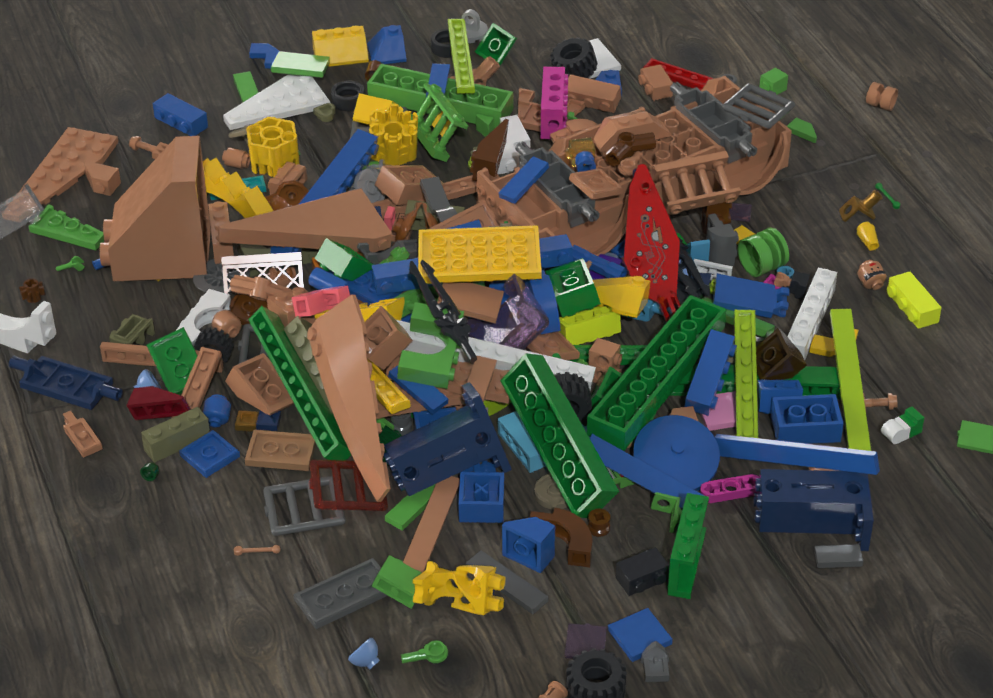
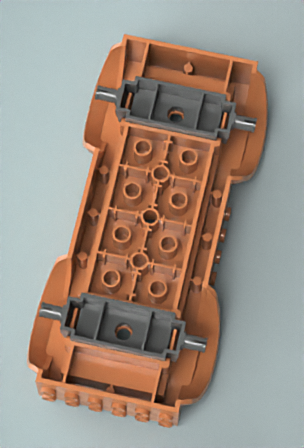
[476,76,792,256]

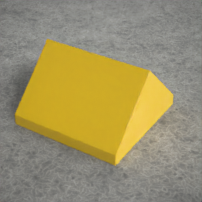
[353,93,399,124]

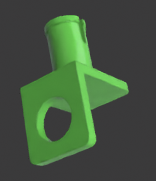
[651,492,682,533]

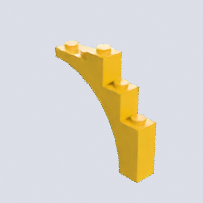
[203,158,273,218]

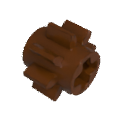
[19,278,45,303]

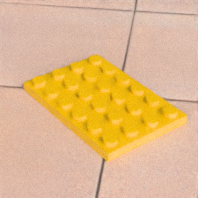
[418,226,542,284]

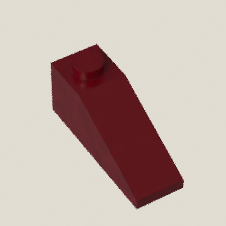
[126,386,191,420]

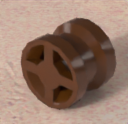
[588,509,611,537]

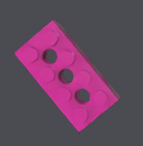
[541,67,568,139]

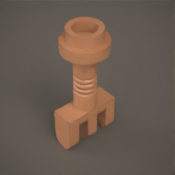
[129,136,168,159]
[863,393,897,410]

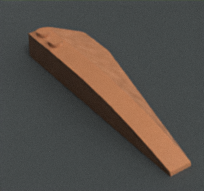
[307,294,390,502]

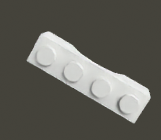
[177,289,231,348]

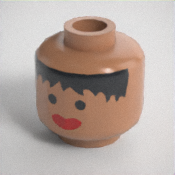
[857,260,887,290]

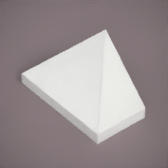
[694,259,733,280]

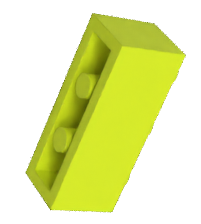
[887,272,942,329]
[559,305,621,345]

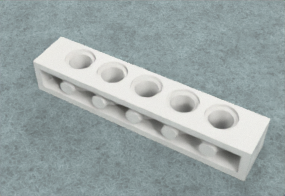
[788,268,837,360]

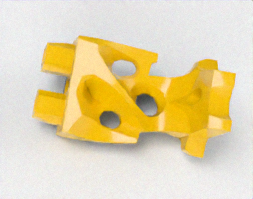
[413,561,506,615]

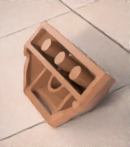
[593,110,671,152]

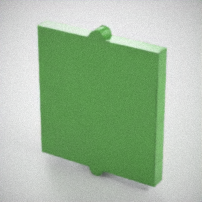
[957,420,993,454]

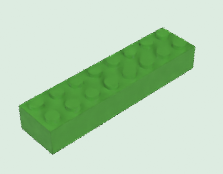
[367,64,513,129]

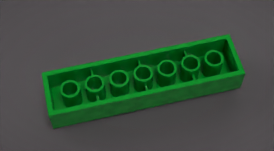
[500,353,619,518]

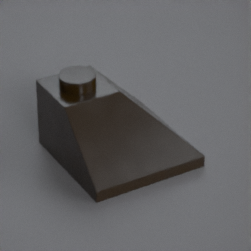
[756,328,807,380]

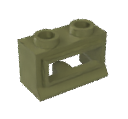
[109,314,155,345]

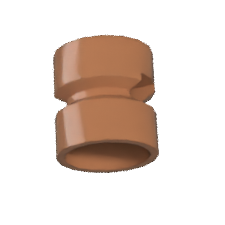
[866,82,898,111]

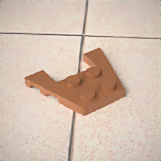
[518,88,585,132]

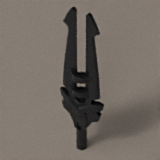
[678,237,710,298]
[409,260,477,363]

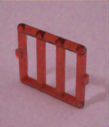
[309,459,388,511]

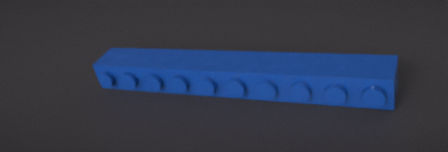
[270,129,379,254]
[371,234,573,295]

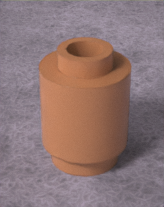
[222,147,251,169]

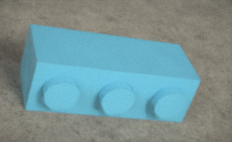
[498,411,546,473]

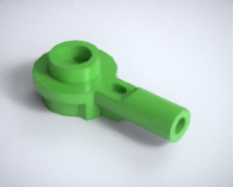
[401,641,448,664]

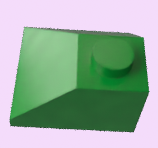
[475,23,517,65]

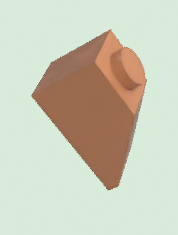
[84,161,121,196]

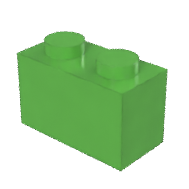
[372,555,422,609]

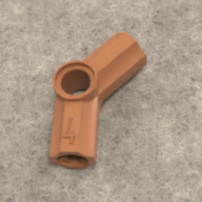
[450,56,500,86]
[230,275,291,301]

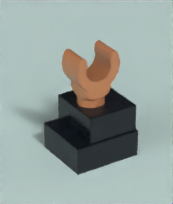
[774,271,810,300]

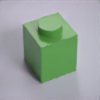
[760,67,788,95]

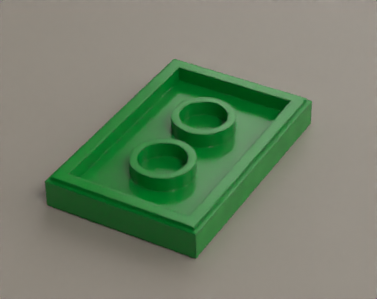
[146,327,198,395]

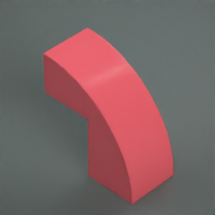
[292,285,350,317]

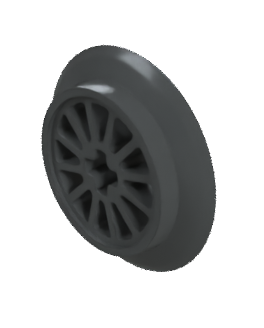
[193,259,250,294]

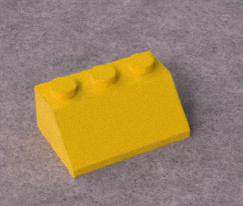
[312,26,369,67]

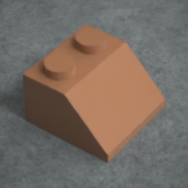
[364,306,413,370]

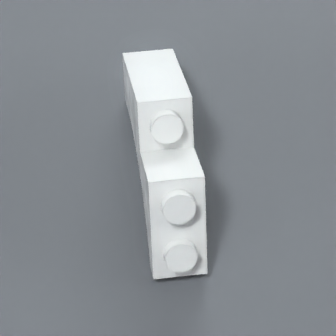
[497,115,530,175]
[0,301,56,354]

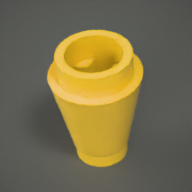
[857,222,879,251]

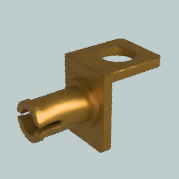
[839,190,883,222]

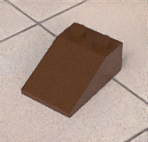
[470,119,509,181]

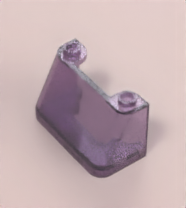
[467,274,549,350]

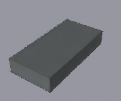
[814,544,863,568]

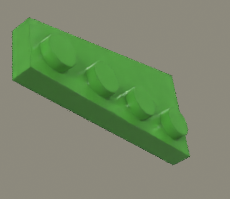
[29,204,104,250]

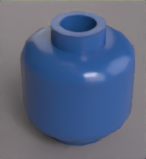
[203,394,231,427]

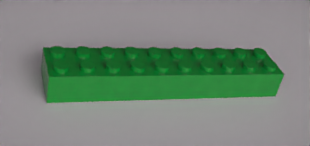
[587,295,727,451]

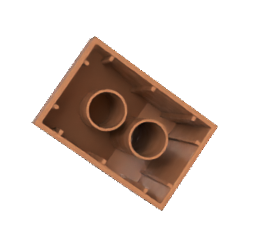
[100,136,211,281]

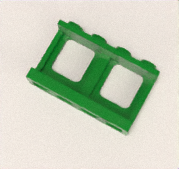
[668,493,709,599]

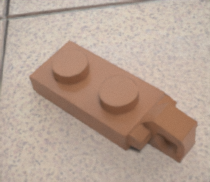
[63,411,103,458]

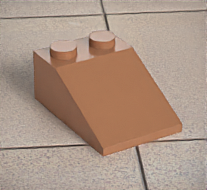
[375,165,445,206]
[225,353,294,416]

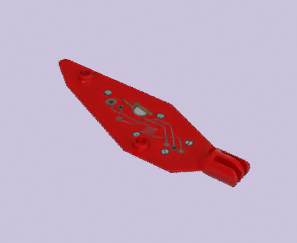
[624,164,681,323]

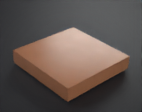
[569,169,623,200]

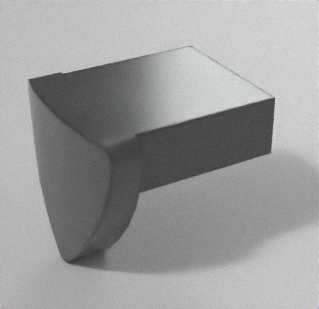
[640,641,669,682]

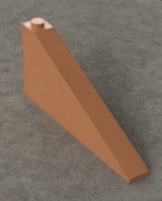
[218,188,392,252]

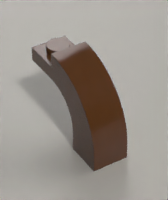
[530,508,592,568]

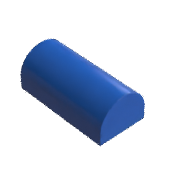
[309,267,350,293]

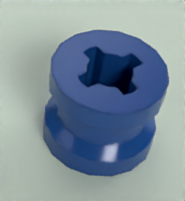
[575,151,596,172]

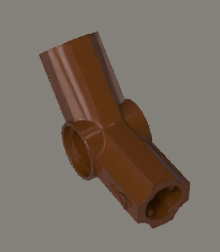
[605,132,656,167]

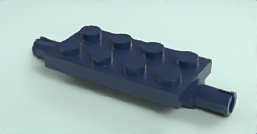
[9,355,123,410]

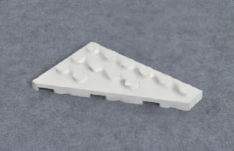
[223,74,330,130]

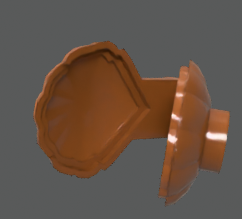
[264,180,308,211]
[392,202,438,243]

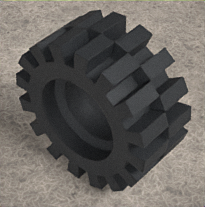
[194,327,234,363]

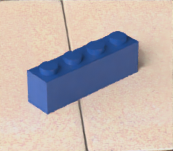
[685,329,737,416]

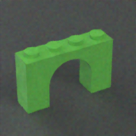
[397,302,464,389]

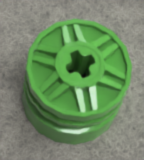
[738,227,789,277]

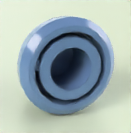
[134,369,161,389]
[348,638,380,670]

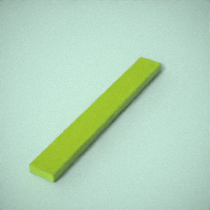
[448,19,475,94]
[830,309,871,451]
[734,310,758,438]

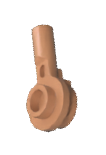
[618,151,642,176]

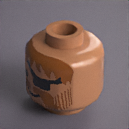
[266,266,297,287]

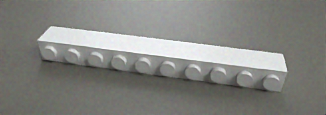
[396,320,596,391]

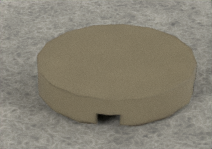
[534,474,569,510]

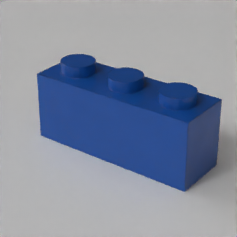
[153,93,208,136]

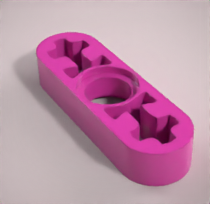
[700,474,760,503]

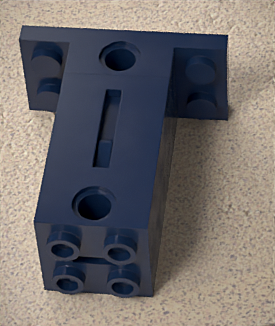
[384,382,512,496]
[754,469,874,551]

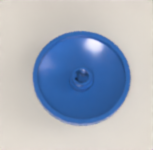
[633,415,720,491]

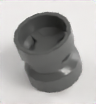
[390,413,412,435]

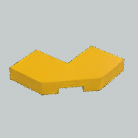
[809,329,859,357]

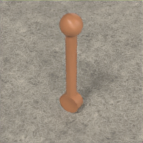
[234,545,281,556]

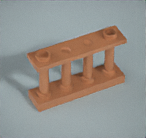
[651,151,741,214]

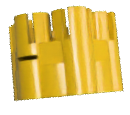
[369,104,418,165]
[246,117,300,177]

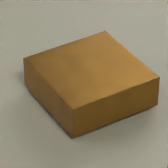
[235,411,259,431]

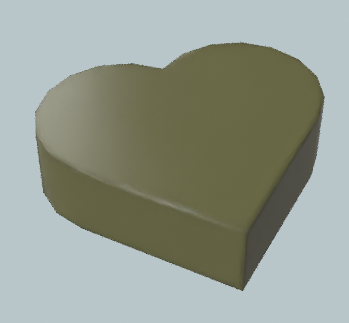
[313,103,336,122]

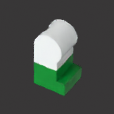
[881,406,925,444]

